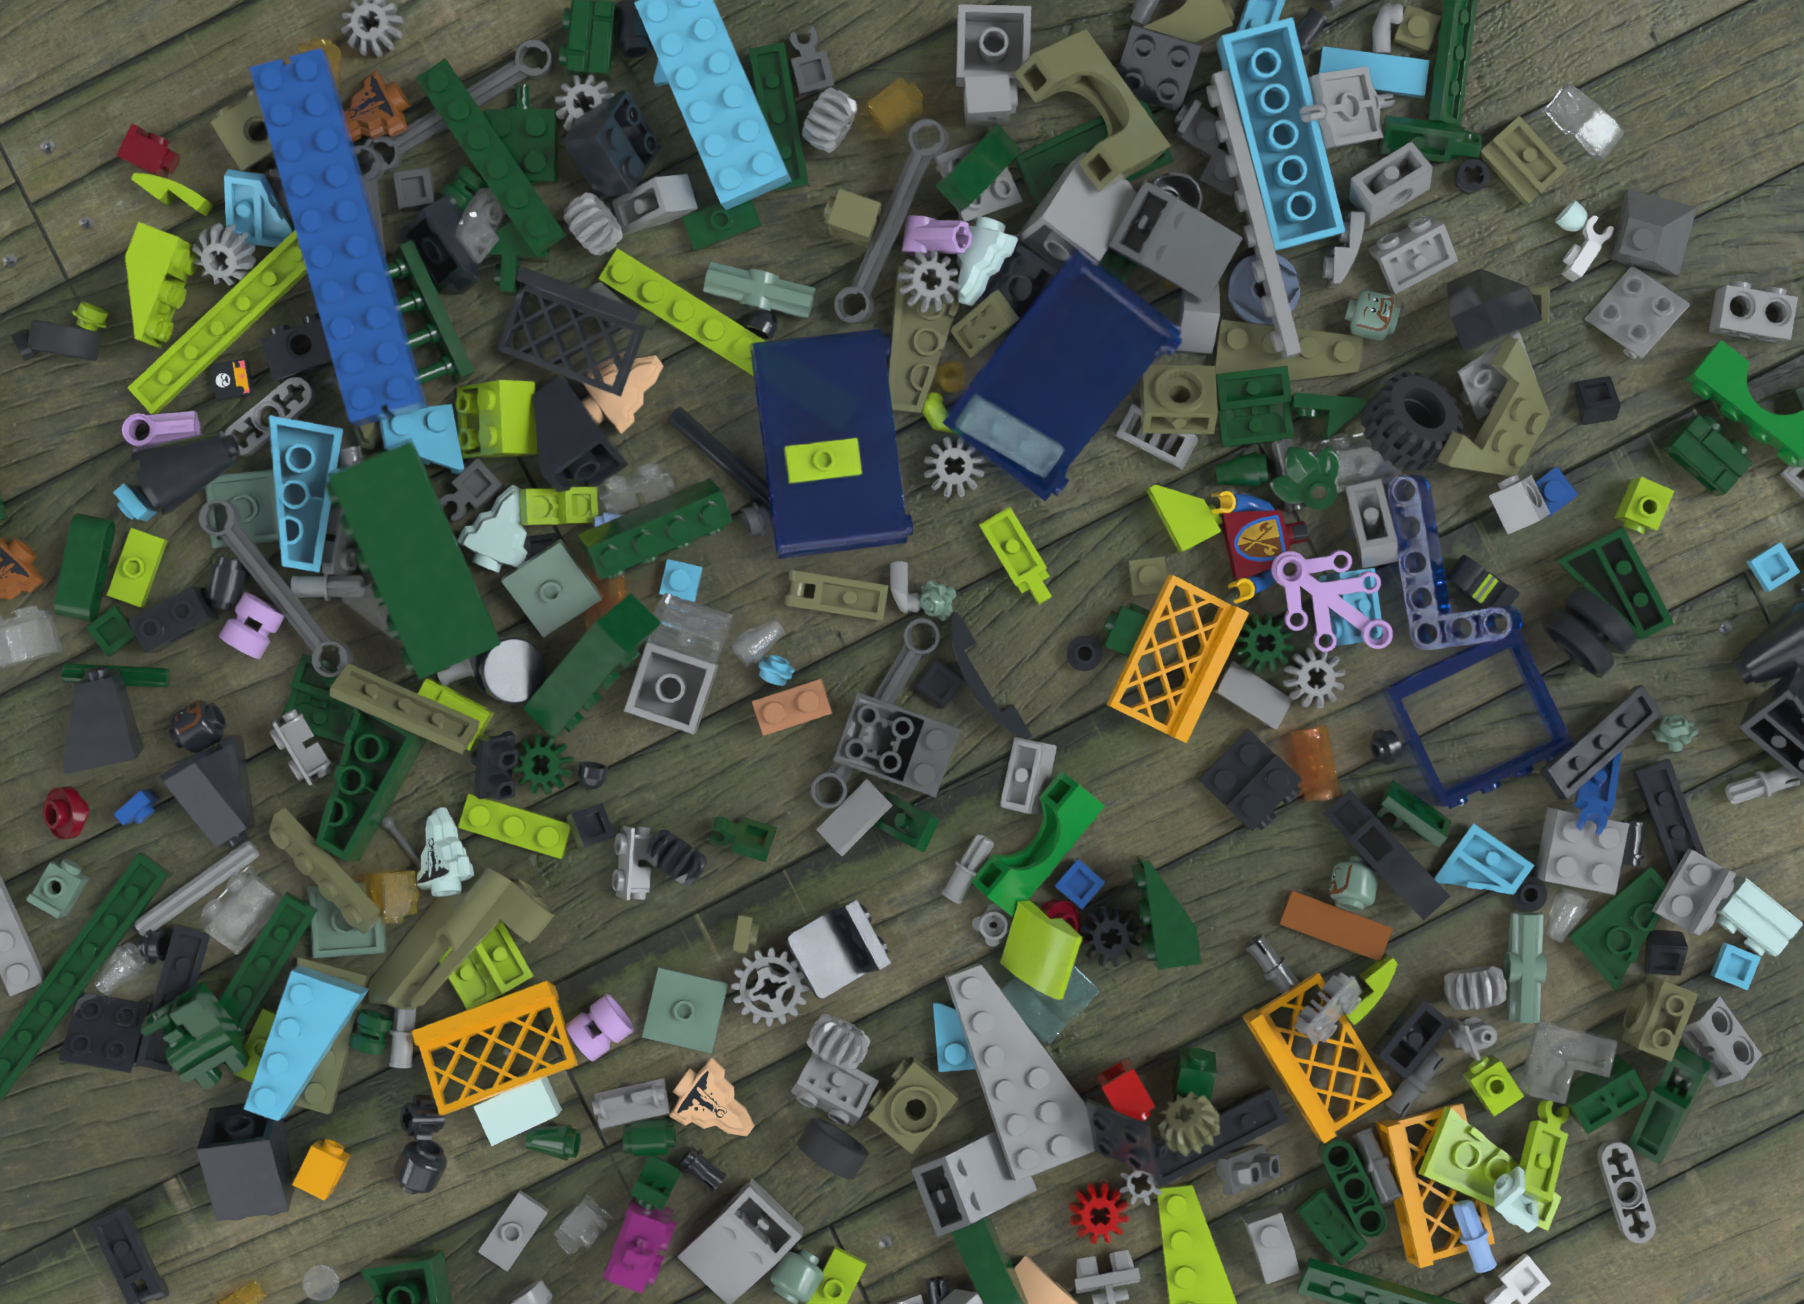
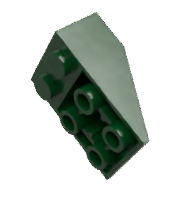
[1132,855,1202,970]

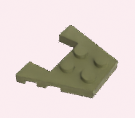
[1437,335,1550,476]

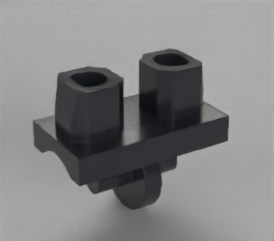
[470,731,519,800]

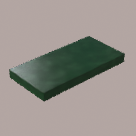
[1013,99,1174,208]

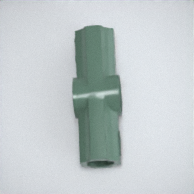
[703,262,816,319]
[1503,912,1547,1023]

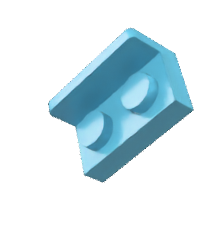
[1319,568,1382,646]

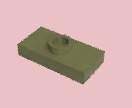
[950,290,1020,359]

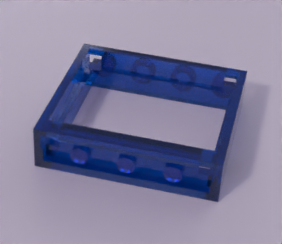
[1381,627,1572,809]

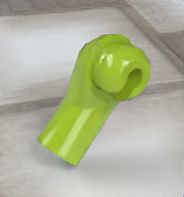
[922,392,968,435]

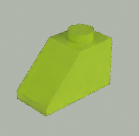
[1146,484,1222,553]

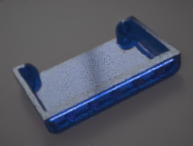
[942,248,1183,501]
[749,329,913,560]

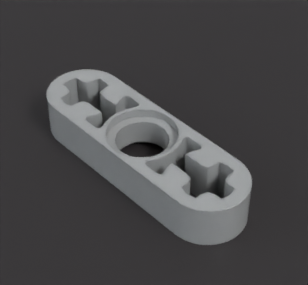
[224,377,316,456]
[1597,1139,1656,1244]

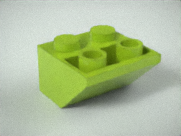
[455,380,538,459]

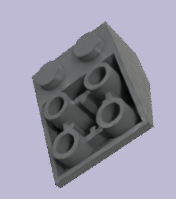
[1109,181,1243,302]
[833,693,960,797]
[911,1129,1037,1237]

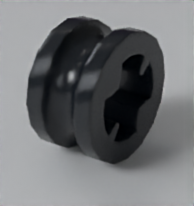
[1454,159,1490,194]

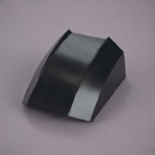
[399,194,479,294]

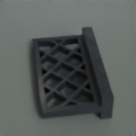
[497,266,657,397]

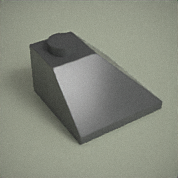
[1608,189,1697,277]

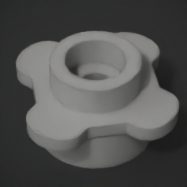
[972,903,1013,946]

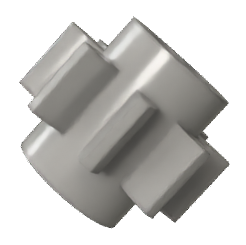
[1120,1169,1162,1206]

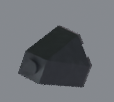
[1447,268,1542,351]
[533,375,628,492]
[160,735,255,849]

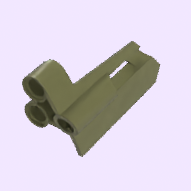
[369,859,555,1010]

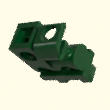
[141,982,250,1090]

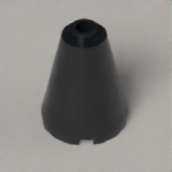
[131,431,240,515]

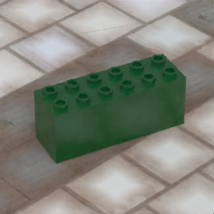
[324,438,501,680]

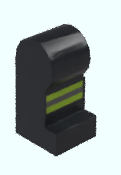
[1445,555,1520,619]

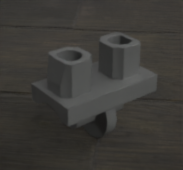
[1216,1144,1281,1195]

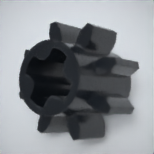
[400,1095,445,1140]

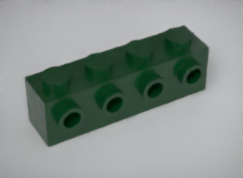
[578,478,733,580]

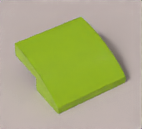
[1000,900,1082,1000]
[439,920,533,1011]

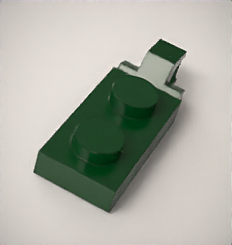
[1378,115,1482,163]

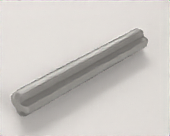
[134,841,259,936]

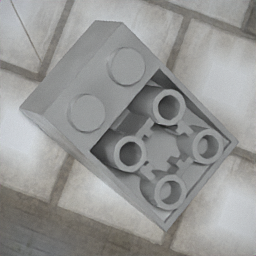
[677,1178,804,1304]

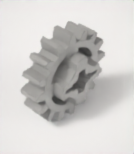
[731,946,810,1026]

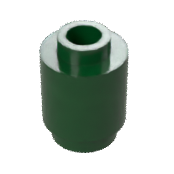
[623,1118,676,1157]

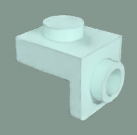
[1494,1166,1538,1233]

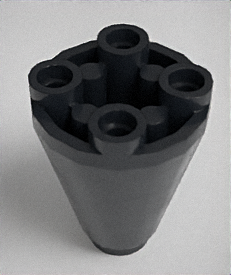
[1732,600,1804,685]

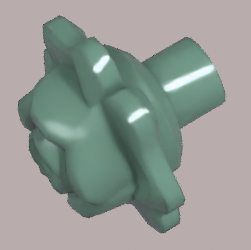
[919,579,956,621]
[1652,714,1698,752]

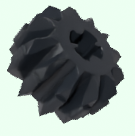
[644,830,707,886]
[1080,906,1140,967]

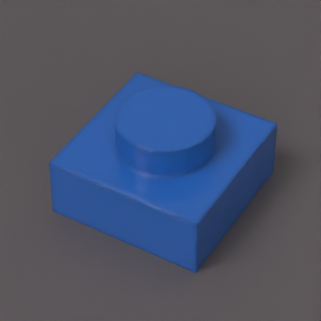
[1535,466,1578,517]
[113,789,160,825]
[1054,858,1105,909]

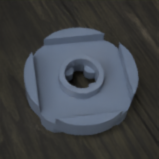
[1227,254,1300,325]

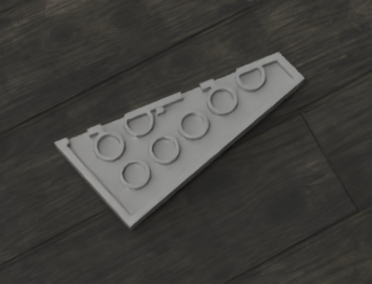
[945,963,1095,1182]

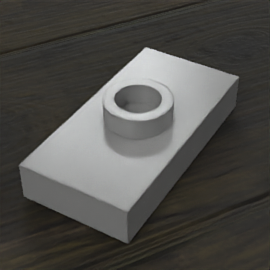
[478,1190,549,1272]

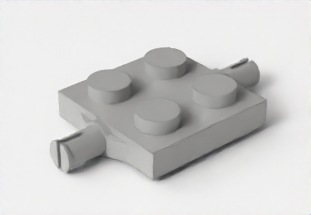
[1300,66,1395,149]

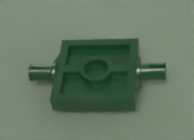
[483,84,558,186]

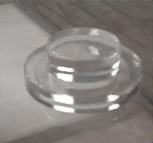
[303,1264,340,1301]

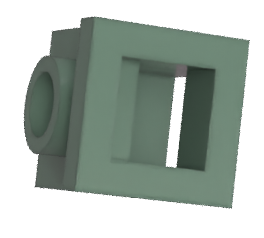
[26,859,90,919]

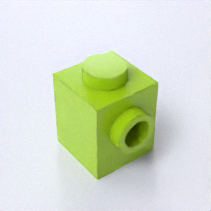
[1615,477,1674,535]
[1463,1055,1524,1117]

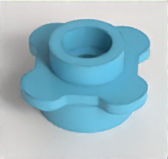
[758,655,795,686]

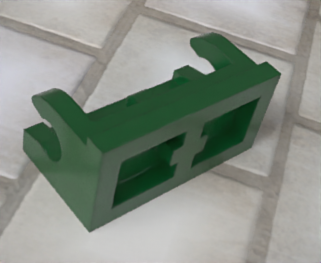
[1557,1055,1649,1134]

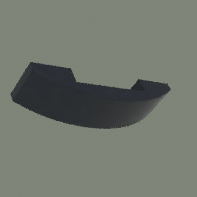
[951,612,1032,739]

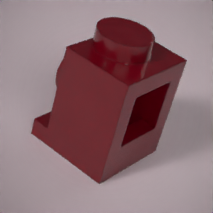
[116,123,180,179]

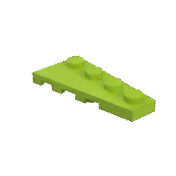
[1418,1106,1562,1231]
[1155,1182,1237,1304]

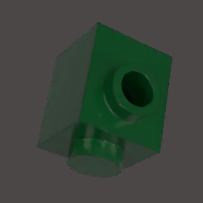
[1102,603,1151,658]
[1172,1047,1217,1103]

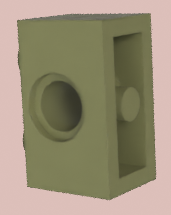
[823,188,881,248]

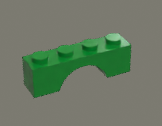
[1686,340,1804,468]
[970,770,1105,917]

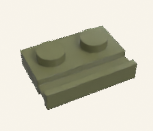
[1479,116,1567,206]

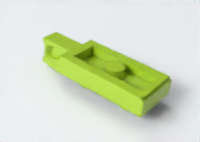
[979,507,1052,605]

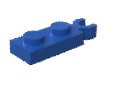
[1574,751,1622,835]

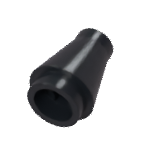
[617,0,652,58]

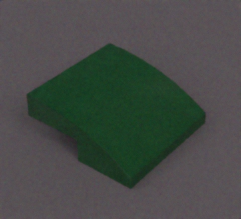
[1216,366,1294,448]
[279,653,354,747]

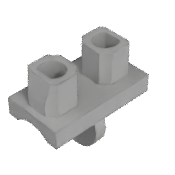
[1074,1250,1141,1304]

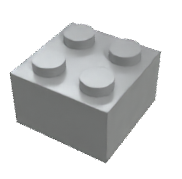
[956,4,1031,88]
[624,642,719,734]
[1534,807,1629,895]

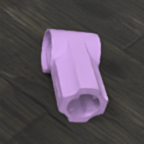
[902,215,972,258]
[122,411,201,447]

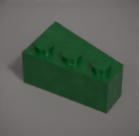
[1553,526,1674,640]

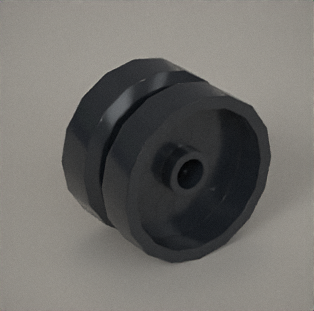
[1542,587,1637,678]

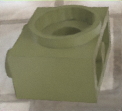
[210,88,276,173]
[1140,364,1218,434]
[1622,974,1698,1062]
[867,1057,958,1154]

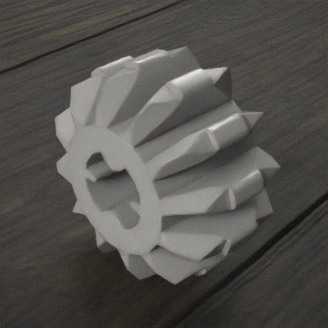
[341,0,404,57]
[555,75,614,131]
[802,87,857,153]
[564,192,623,256]
[192,223,256,286]
[898,250,960,313]
[924,437,984,497]
[1283,648,1345,708]
[1443,966,1507,1010]
[807,1014,871,1070]

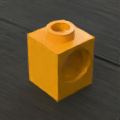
[292,1139,351,1201]

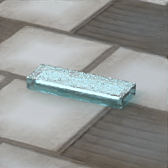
[955,394,1065,479]

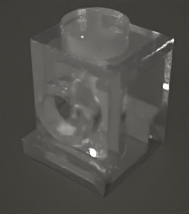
[554,1194,613,1255]

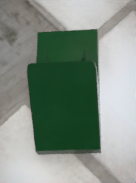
[1290,392,1367,441]
[874,791,940,853]

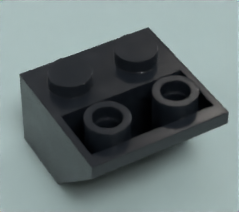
[562,90,662,198]

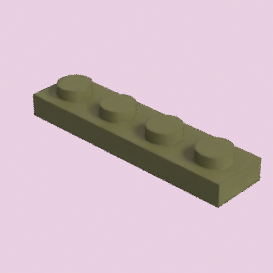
[330,663,480,754]
[269,808,381,935]

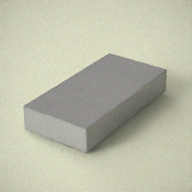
[816,779,893,856]

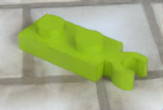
[1519,1099,1569,1203]

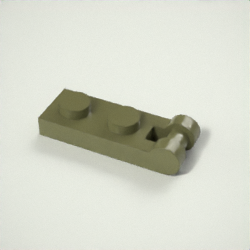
[784,570,889,621]

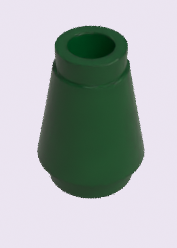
[1215,451,1269,487]
[525,1124,581,1161]

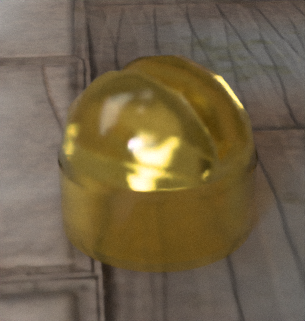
[936,361,966,393]

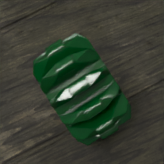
[1233,613,1294,673]
[512,734,574,795]

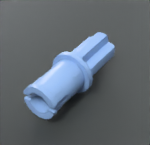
[1453,1199,1497,1273]

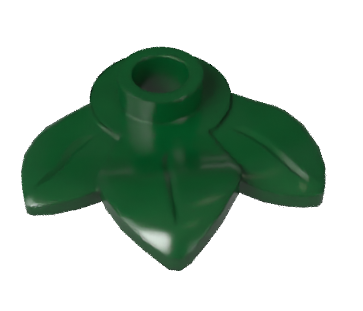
[1270,446,1340,510]

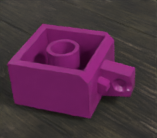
[602,1196,677,1294]

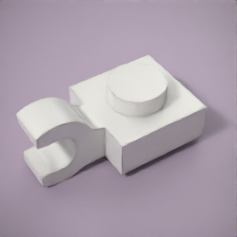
[1561,215,1614,282]
[1483,1253,1551,1304]

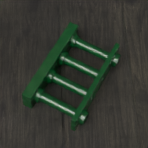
[387,240,474,409]

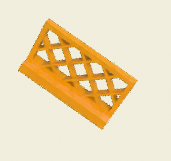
[1106,574,1249,743]
[1242,972,1393,1144]
[412,981,578,1116]
[1375,1102,1495,1268]

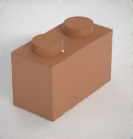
[752,679,833,736]

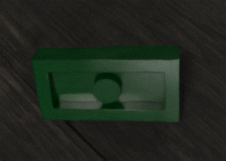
[1376,780,1451,847]

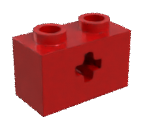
[1096,1058,1155,1121]

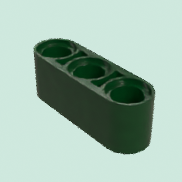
[54,513,115,622]
[1317,1135,1387,1238]

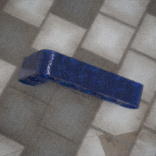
[1388,474,1523,650]

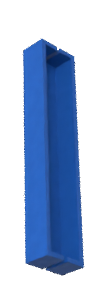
[249,48,428,427]

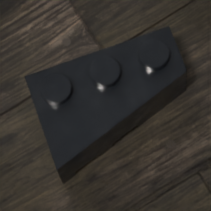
[1739,666,1804,783]

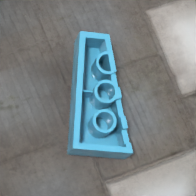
[268,416,343,572]
[244,966,369,1121]

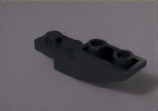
[1323,789,1451,920]

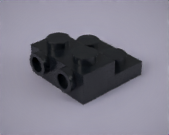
[976,242,1076,341]
[1197,729,1303,831]

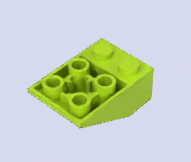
[125,222,198,349]

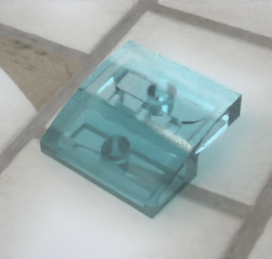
[1001,965,1100,1045]

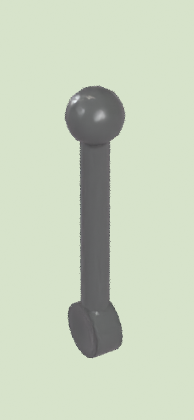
[381,815,421,873]

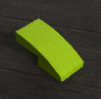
[130,173,215,217]
[519,487,598,526]
[1344,954,1398,1026]

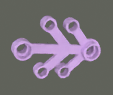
[1271,549,1393,652]

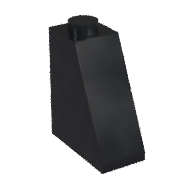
[63,666,144,774]

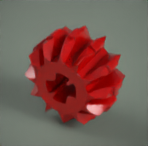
[1068,1181,1129,1244]

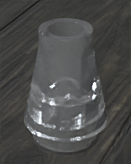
[730,617,785,667]
[1543,887,1590,943]
[94,943,147,995]

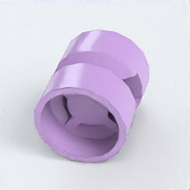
[219,592,285,659]
[566,994,634,1062]

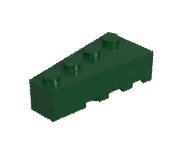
[522,593,662,738]
[315,707,427,861]
[361,1249,452,1304]

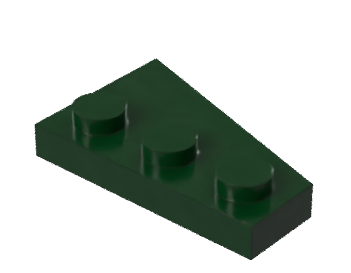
[1566,865,1667,991]

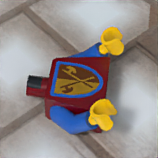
[1211,491,1308,603]

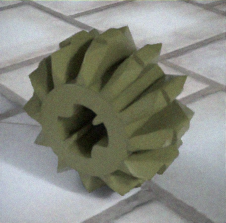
[1158,1091,1220,1156]

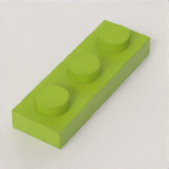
[458,793,571,859]

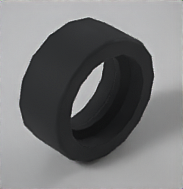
[27,320,101,361]
[797,1118,869,1179]

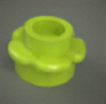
[72,302,108,332]

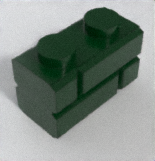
[559,0,618,81]
[1662,415,1753,497]

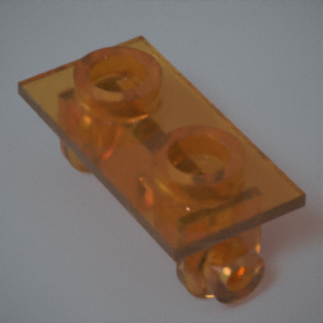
[1291,725,1341,802]

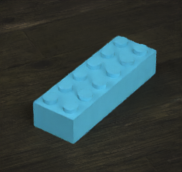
[635,0,792,210]
[1216,17,1345,252]

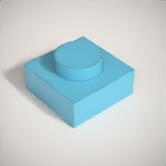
[113,483,158,521]
[1746,542,1800,592]
[659,559,703,602]
[1710,942,1761,990]

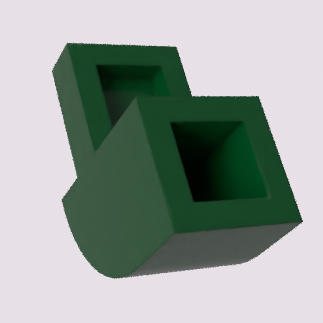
[487,222,551,296]

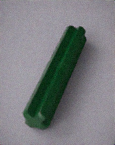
[61,663,170,688]

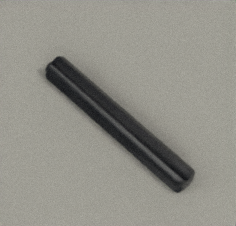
[668,407,784,512]

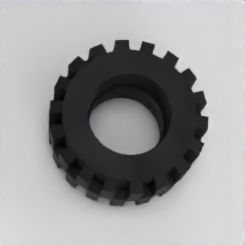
[1361,371,1463,472]

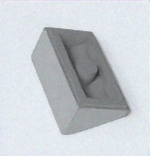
[1213,661,1293,730]
[999,737,1056,815]

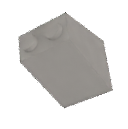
[1016,151,1138,279]

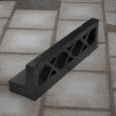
[1153,1085,1289,1188]

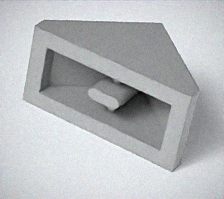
[1176,283,1220,355]

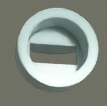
[1555,200,1587,232]

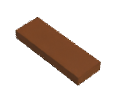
[1278,889,1393,962]

